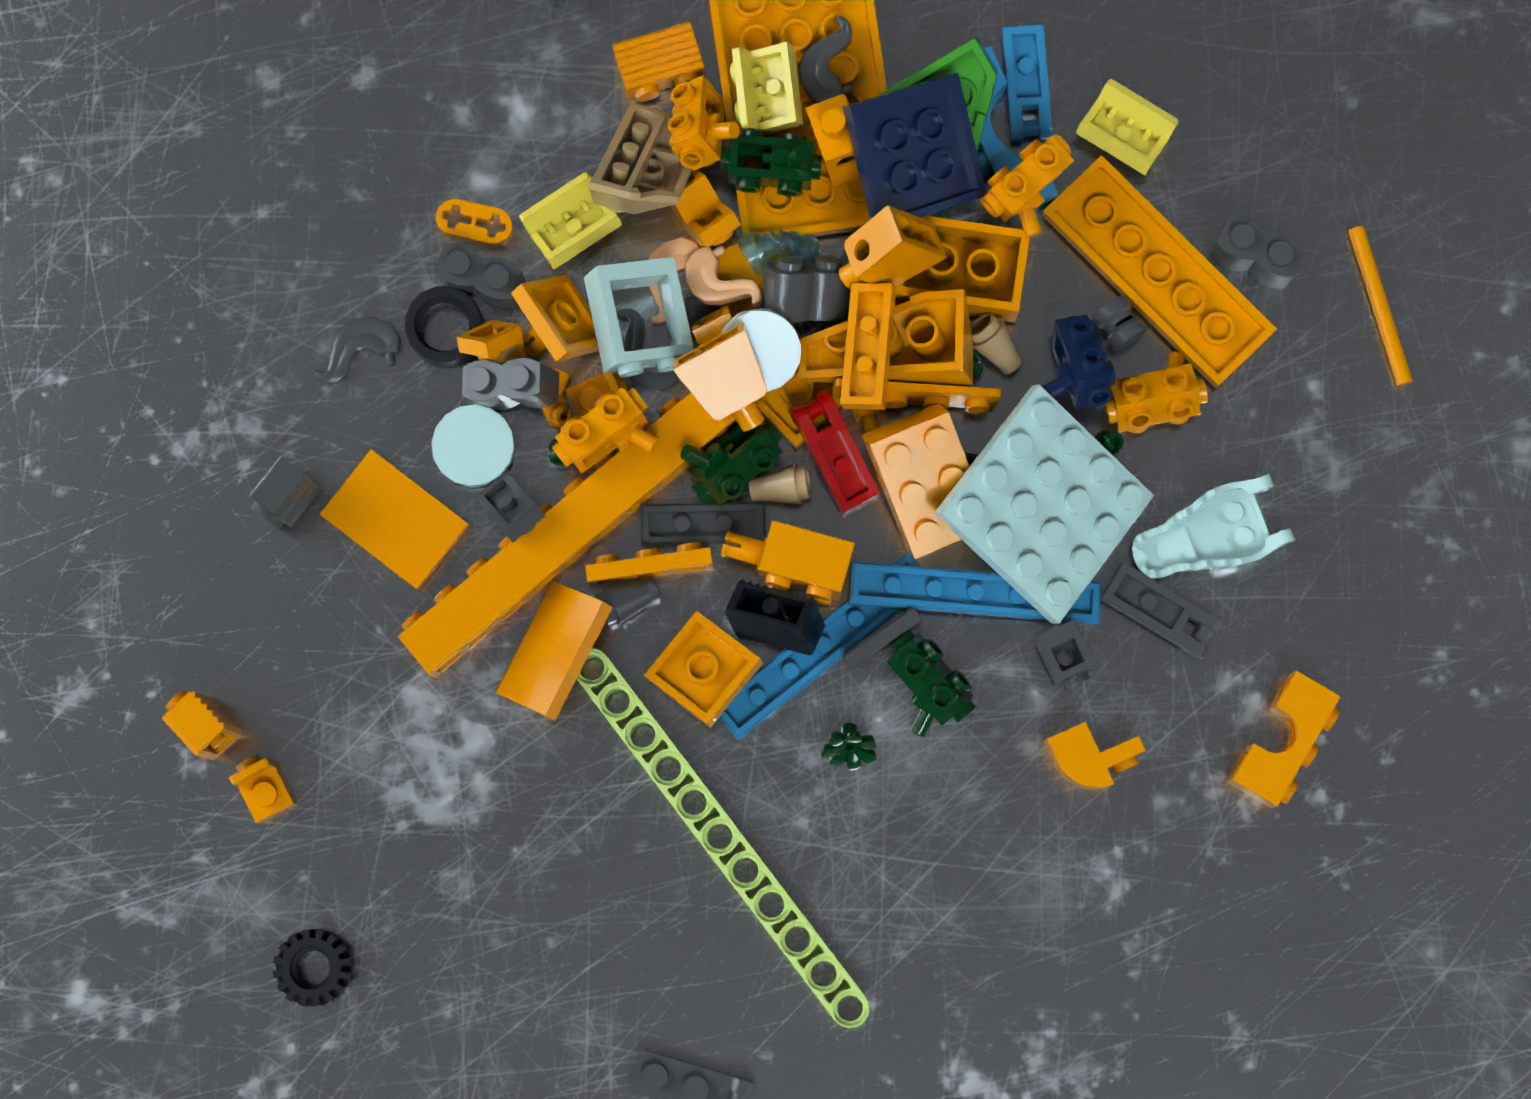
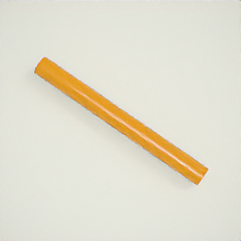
[1348,225,1413,387]

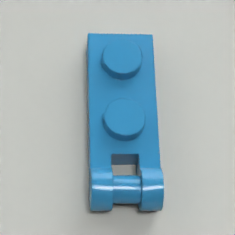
[1002,25,1052,142]

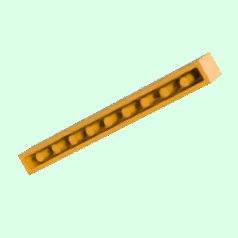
[397,392,738,678]

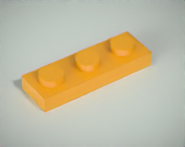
[840,283,896,410]
[585,542,714,587]

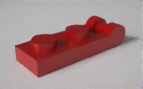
[788,389,880,513]

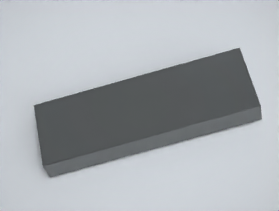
[640,502,766,547]

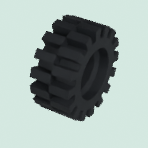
[273,929,355,1007]

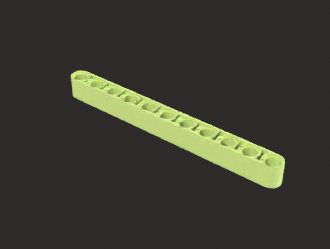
[577,648,869,1028]

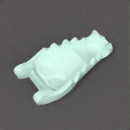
[1132,474,1296,579]

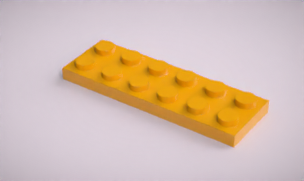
[1042,155,1277,389]

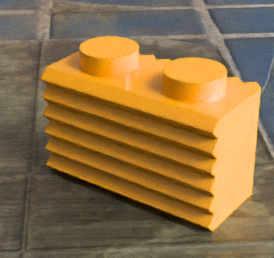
[612,21,705,101]
[161,690,242,760]

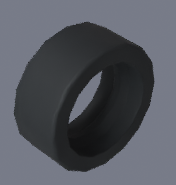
[405,286,485,368]

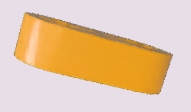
[436,199,514,248]

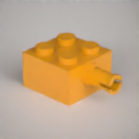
[721,520,855,606]

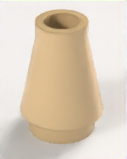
[970,313,1023,375]
[749,463,812,504]

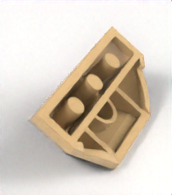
[589,103,693,214]

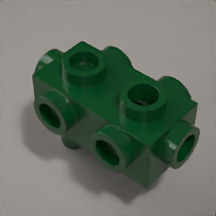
[721,130,822,197]
[680,421,783,507]
[886,630,976,737]

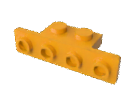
[830,378,1001,414]

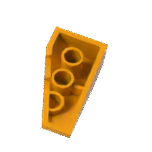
[798,289,973,386]

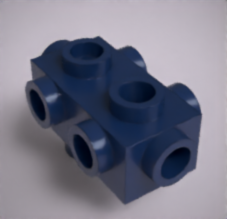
[1042,314,1115,409]

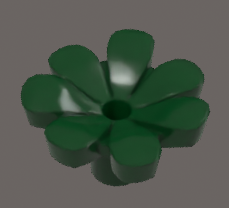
[821,723,876,771]

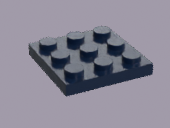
[843,73,987,219]

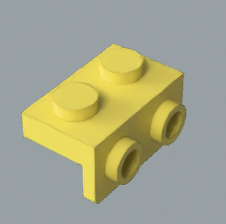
[730,42,803,134]
[1075,79,1179,175]
[519,172,622,270]

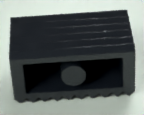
[725,579,825,656]

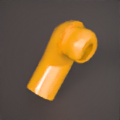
[541,367,574,429]

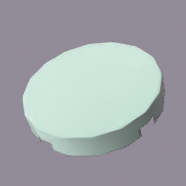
[721,308,801,391]
[431,404,515,488]

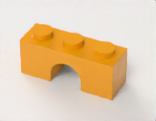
[1227,670,1341,808]

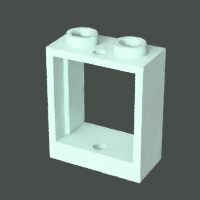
[584,257,694,378]

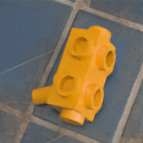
[667,75,740,171]
[980,134,1075,238]
[1104,352,1208,433]
[552,387,660,474]

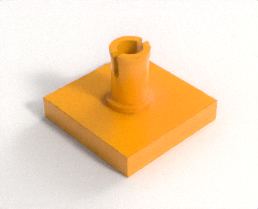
[511,274,599,362]

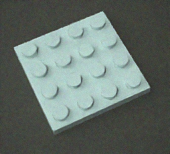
[934,385,1154,624]

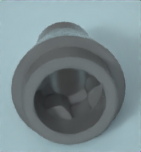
[595,576,660,626]

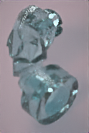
[737,229,820,275]

